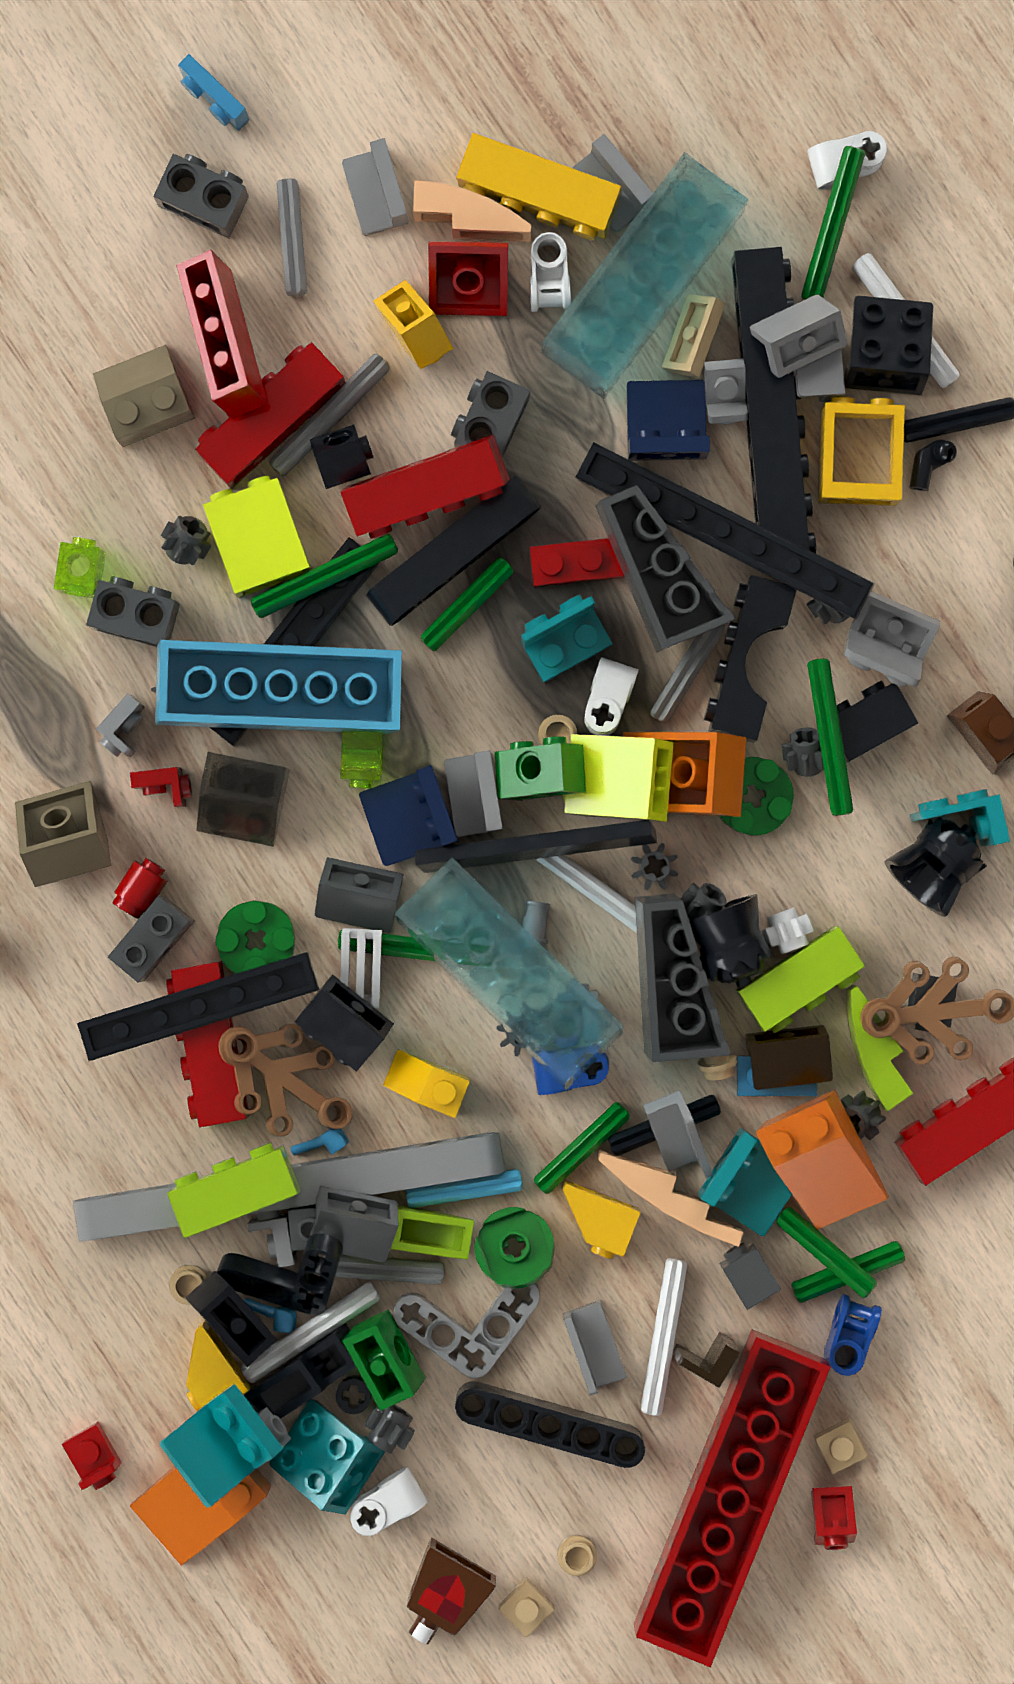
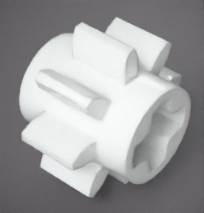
[762,907,814,954]

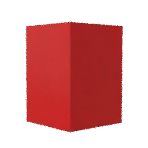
[428,242,508,316]

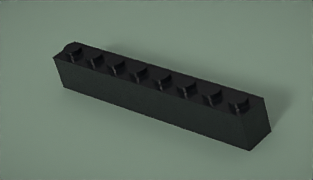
[731,247,816,554]

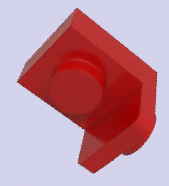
[130,767,192,808]
[62,1422,122,1490]
[811,1486,857,1550]

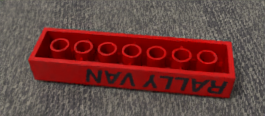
[634,1329,831,1668]

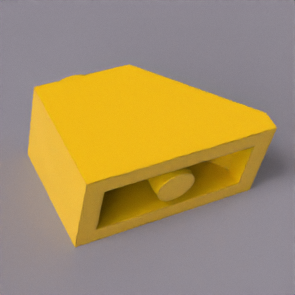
[373,279,454,370]
[383,1049,471,1118]
[562,1180,641,1259]
[186,1320,252,1411]

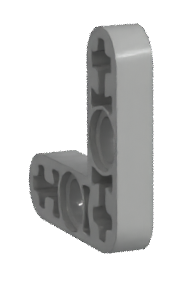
[393,1283,540,1378]

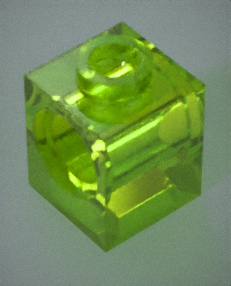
[54,537,106,598]
[340,731,384,789]

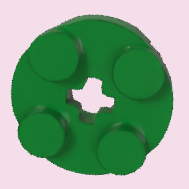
[719,757,794,836]
[215,900,296,974]
[474,1207,555,1289]

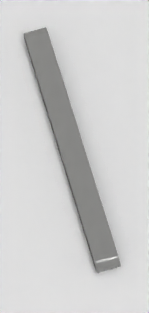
[72,1132,505,1241]

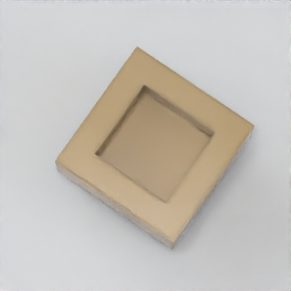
[813,1418,868,1474]
[498,1577,555,1638]

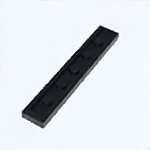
[209,537,380,746]
[415,820,657,873]
[77,952,320,1061]

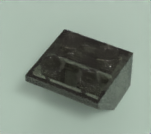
[196,752,290,847]

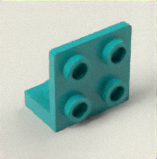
[521,595,613,683]
[910,789,1010,847]
[697,1127,792,1236]
[160,1384,284,1508]
[269,1399,385,1515]

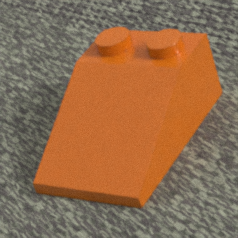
[623,732,746,817]
[756,1090,889,1230]
[130,1465,272,1566]

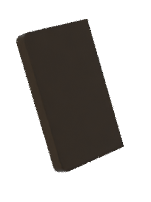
[745,1025,833,1090]
[673,1332,740,1388]

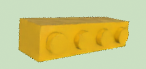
[456,133,622,241]

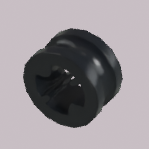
[336,1375,372,1415]

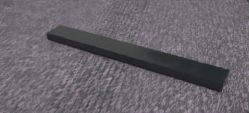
[576,442,875,620]

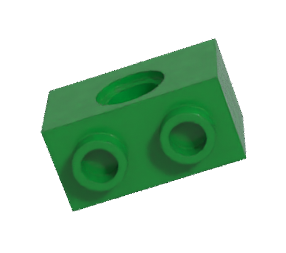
[495,737,586,801]
[343,1309,426,1411]

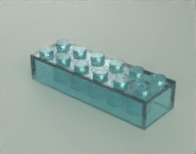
[541,152,748,399]
[395,858,623,1090]

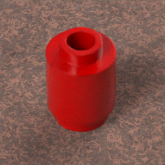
[112,858,168,919]

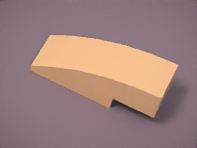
[413,180,531,242]

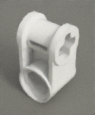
[807,131,887,190]
[530,232,571,312]
[584,657,639,736]
[350,1467,428,1536]

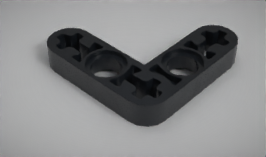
[216,1233,343,1315]

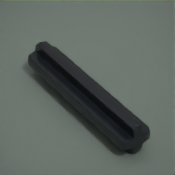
[904,397,1014,443]
[608,1095,721,1156]

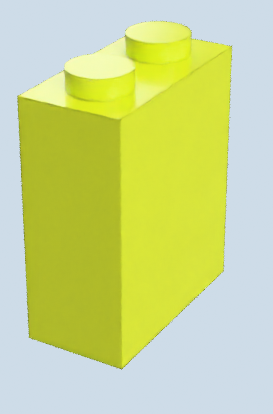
[203,476,312,598]
[563,734,674,822]

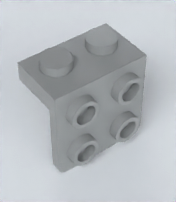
[844,591,940,687]

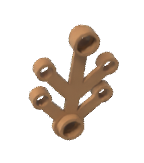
[860,956,1014,1065]
[219,1024,352,1137]

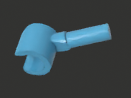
[291,1129,349,1156]
[244,1297,297,1333]

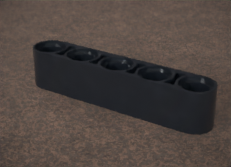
[366,476,541,626]
[455,1381,645,1468]

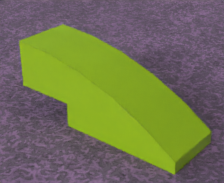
[846,985,913,1112]
[391,1205,474,1260]

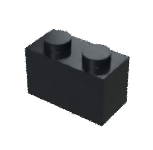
[837,680,918,763]
[295,974,394,1072]
[185,1271,277,1367]

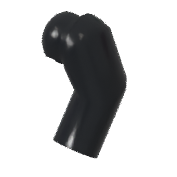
[909,439,957,491]

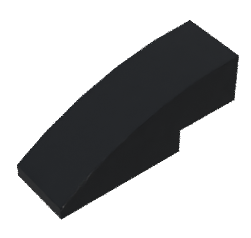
[244,1323,356,1419]

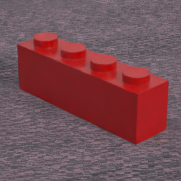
[176,249,268,419]
[195,342,346,489]
[340,434,510,539]
[166,961,250,1128]
[894,1057,1014,1186]

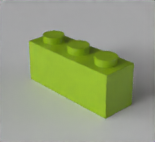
[736,926,865,1033]
[167,1143,301,1238]

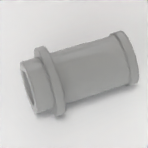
[516,900,550,951]

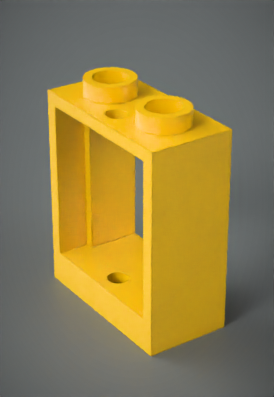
[818,397,905,506]

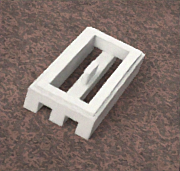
[340,928,382,1009]

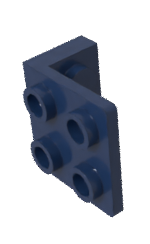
[626,380,710,461]
[359,765,458,866]

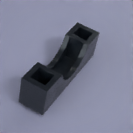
[704,575,797,743]

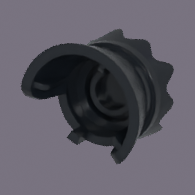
[885,817,987,917]
[689,894,775,988]

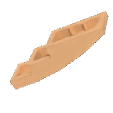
[597,1149,743,1247]

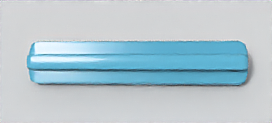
[406,1169,523,1208]

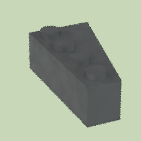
[595,485,736,653]
[635,894,731,1062]

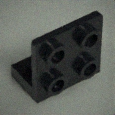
[844,296,933,395]

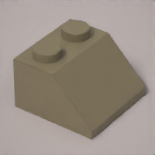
[93,345,196,447]
[15,781,111,887]

